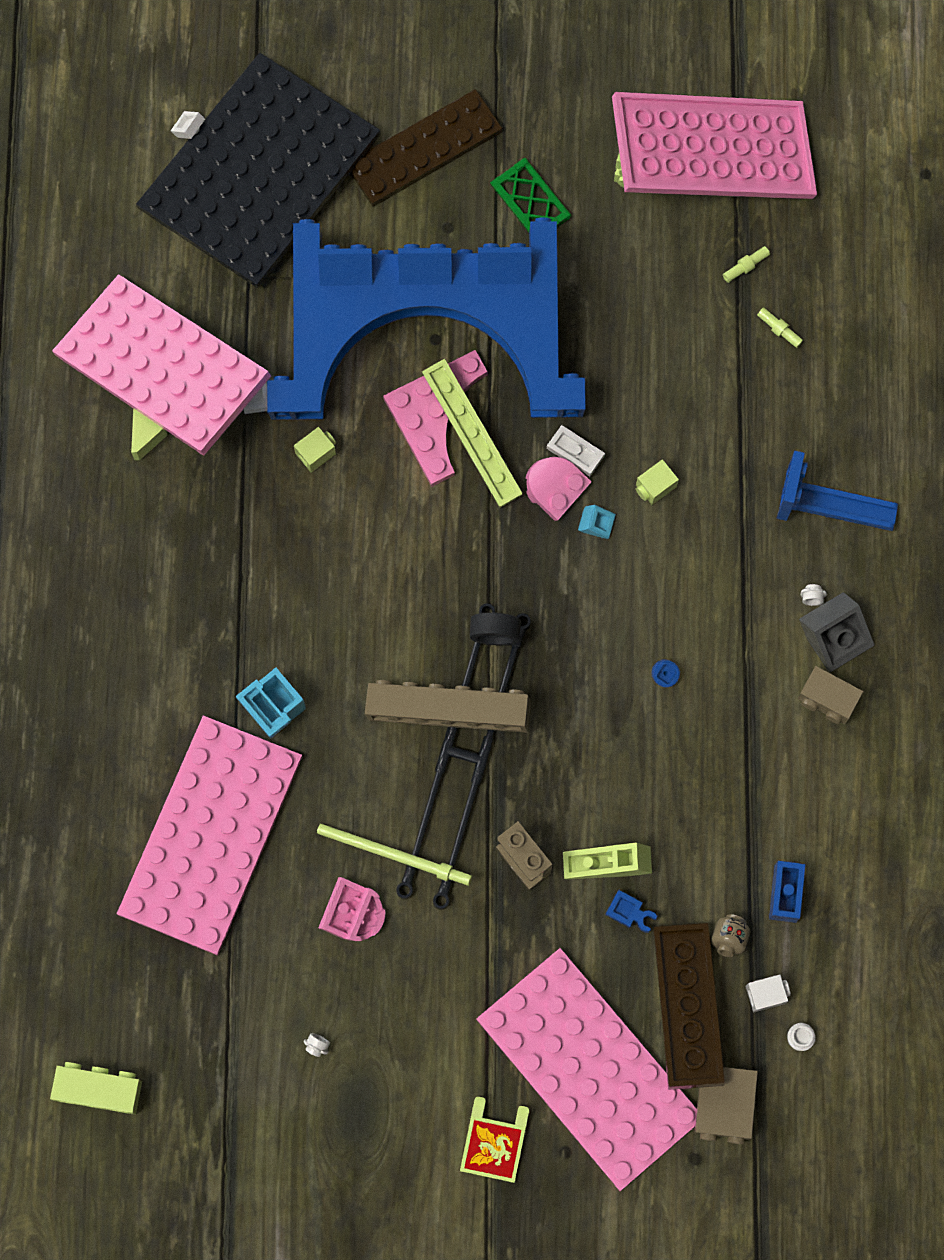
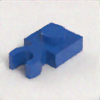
[605,890,657,933]

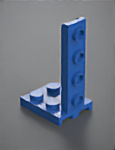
[776,451,898,531]

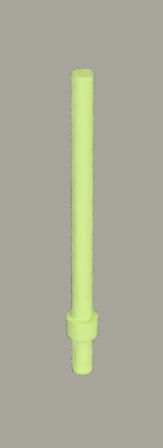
[317,824,472,886]

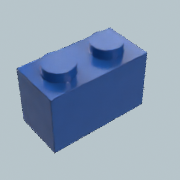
[769,861,805,923]

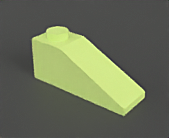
[563,843,652,879]

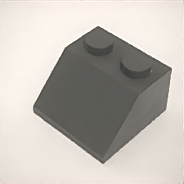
[799,592,874,672]

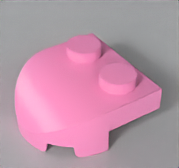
[526,457,591,521]
[318,877,385,941]

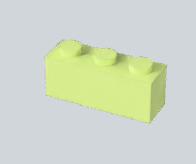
[50,1062,142,1115]

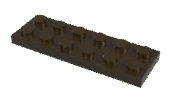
[350,89,502,207]
[653,923,725,1090]

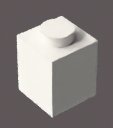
[746,975,790,1013]

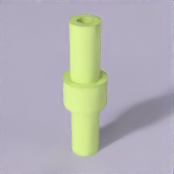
[723,246,770,283]
[757,308,803,348]

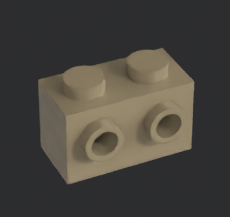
[798,666,863,724]

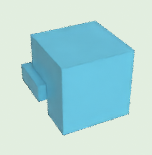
[236,668,306,739]

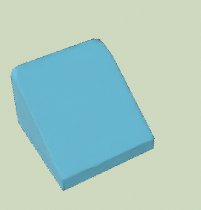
[578,505,616,539]

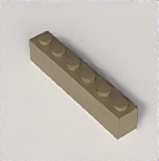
[365,680,531,733]

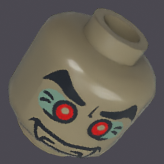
[711,914,751,957]

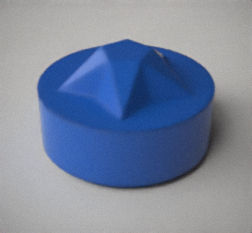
[652,659,680,687]

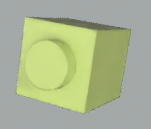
[294,427,336,473]
[636,459,679,505]

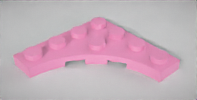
[383,350,487,487]

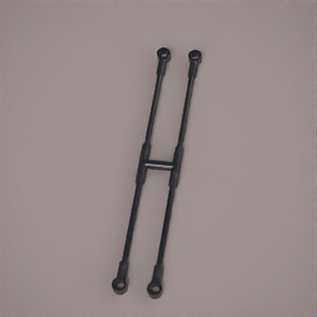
[396,603,531,910]

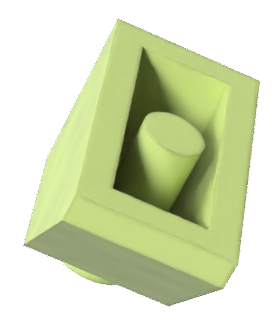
[131,408,167,460]

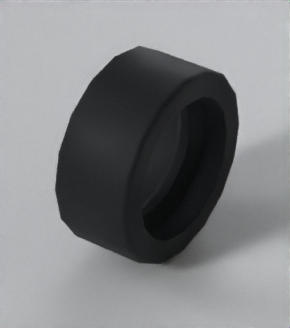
[470,613,521,646]

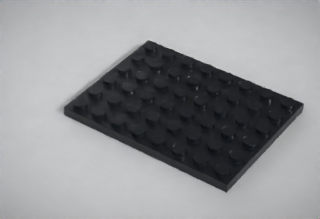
[136,53,381,288]

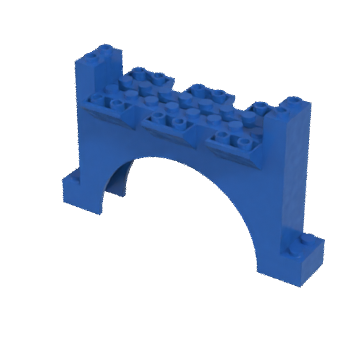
[267,217,585,420]

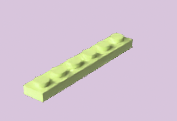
[422,359,523,508]

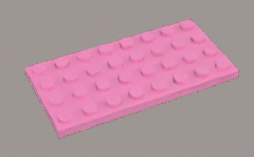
[612,92,817,199]
[52,274,271,456]
[117,716,302,956]
[476,948,697,1191]

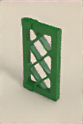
[490,158,572,233]

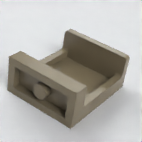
[496,822,552,891]
[694,1067,757,1144]

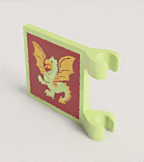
[460,1097,529,1183]

